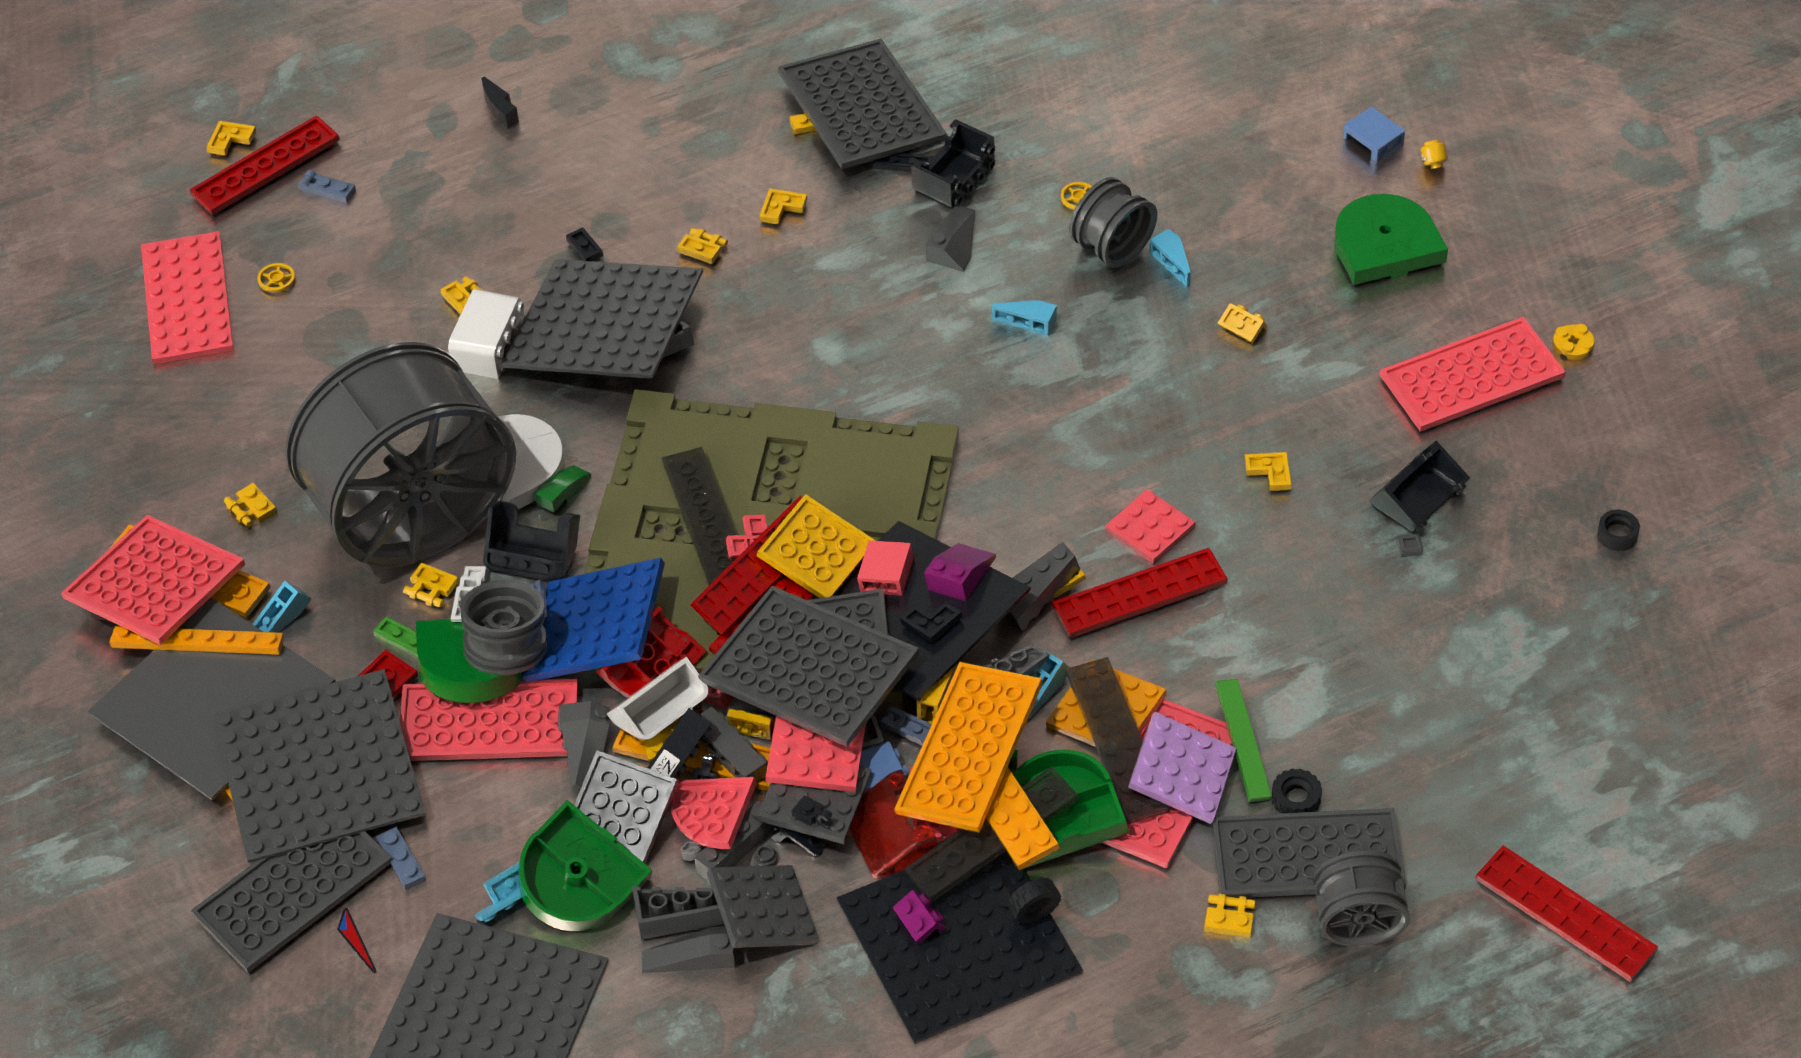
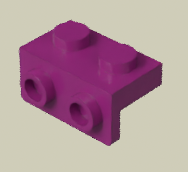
[893,890,946,943]

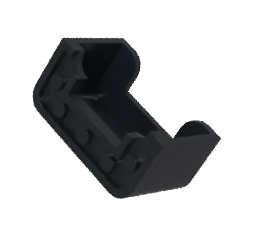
[911,119,996,208]

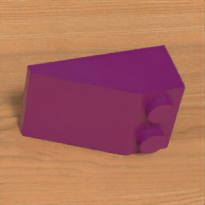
[924,543,996,601]

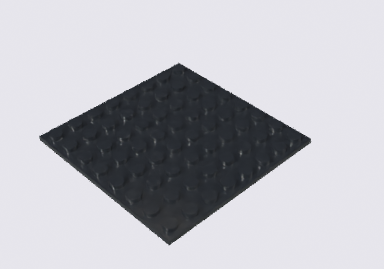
[817,521,1031,701]
[836,833,1083,1044]

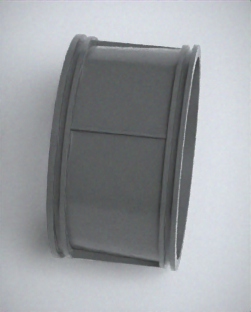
[285,342,516,567]

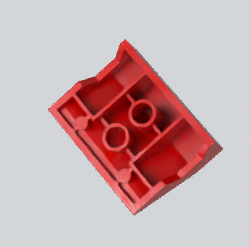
[596,606,707,698]

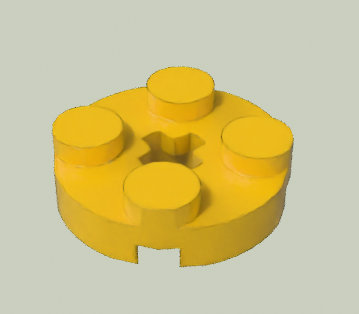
[1552,324,1595,360]

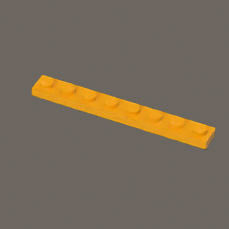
[109,626,284,655]

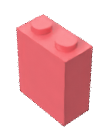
[857,541,914,596]

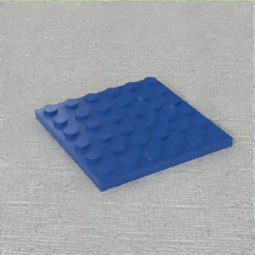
[522,558,665,683]

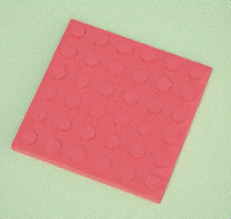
[61,515,245,645]

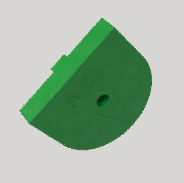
[1334,194,1448,285]
[416,619,523,703]
[1013,749,1130,868]
[518,800,652,931]

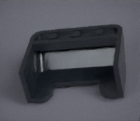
[483,500,580,581]

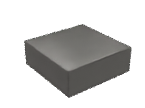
[1397,534,1423,557]

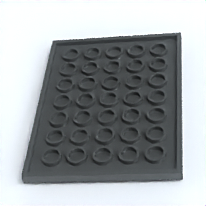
[778,38,947,169]
[698,586,920,747]

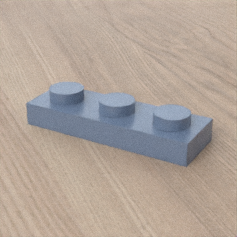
[376,827,426,890]

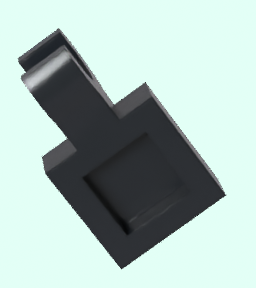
[693,753,719,780]
[792,795,833,828]

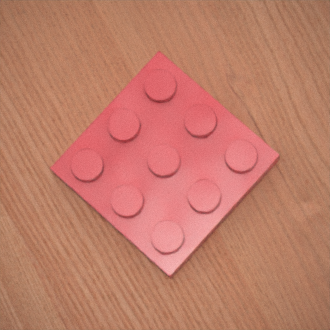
[1105,489,1195,564]

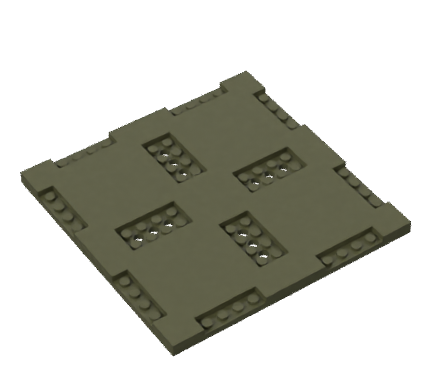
[583,389,959,703]

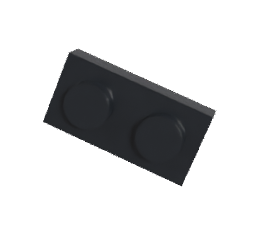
[566,227,603,261]

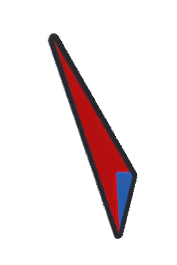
[337,908,376,973]

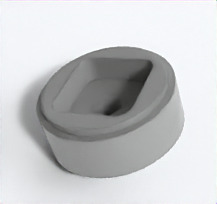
[680,841,703,861]

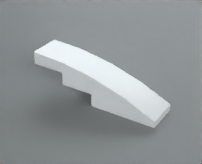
[451,566,487,622]

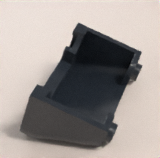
[1369,440,1470,532]

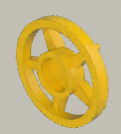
[1061,182,1092,210]
[257,263,295,292]

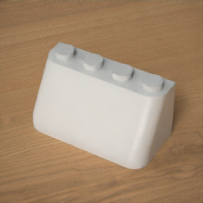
[607,657,708,741]

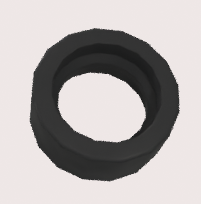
[1597,509,1640,551]

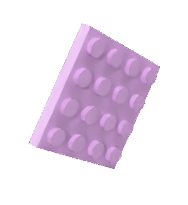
[1128,712,1236,824]

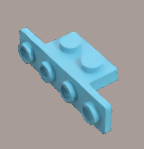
[474,861,522,922]

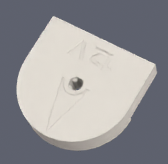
[498,414,565,509]

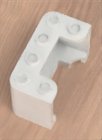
[448,289,526,379]

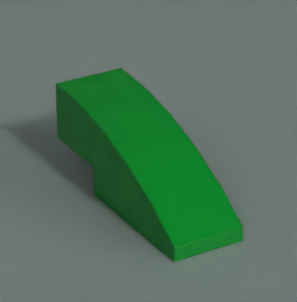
[535,465,591,512]

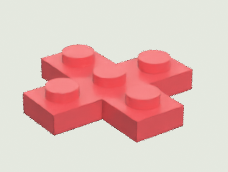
[726,514,767,559]

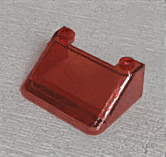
[850,769,937,879]

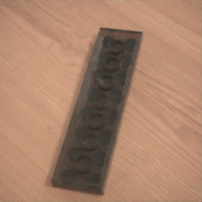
[662,447,736,586]
[1066,657,1170,825]
[904,767,1079,902]

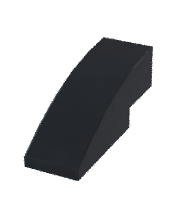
[481,76,519,129]

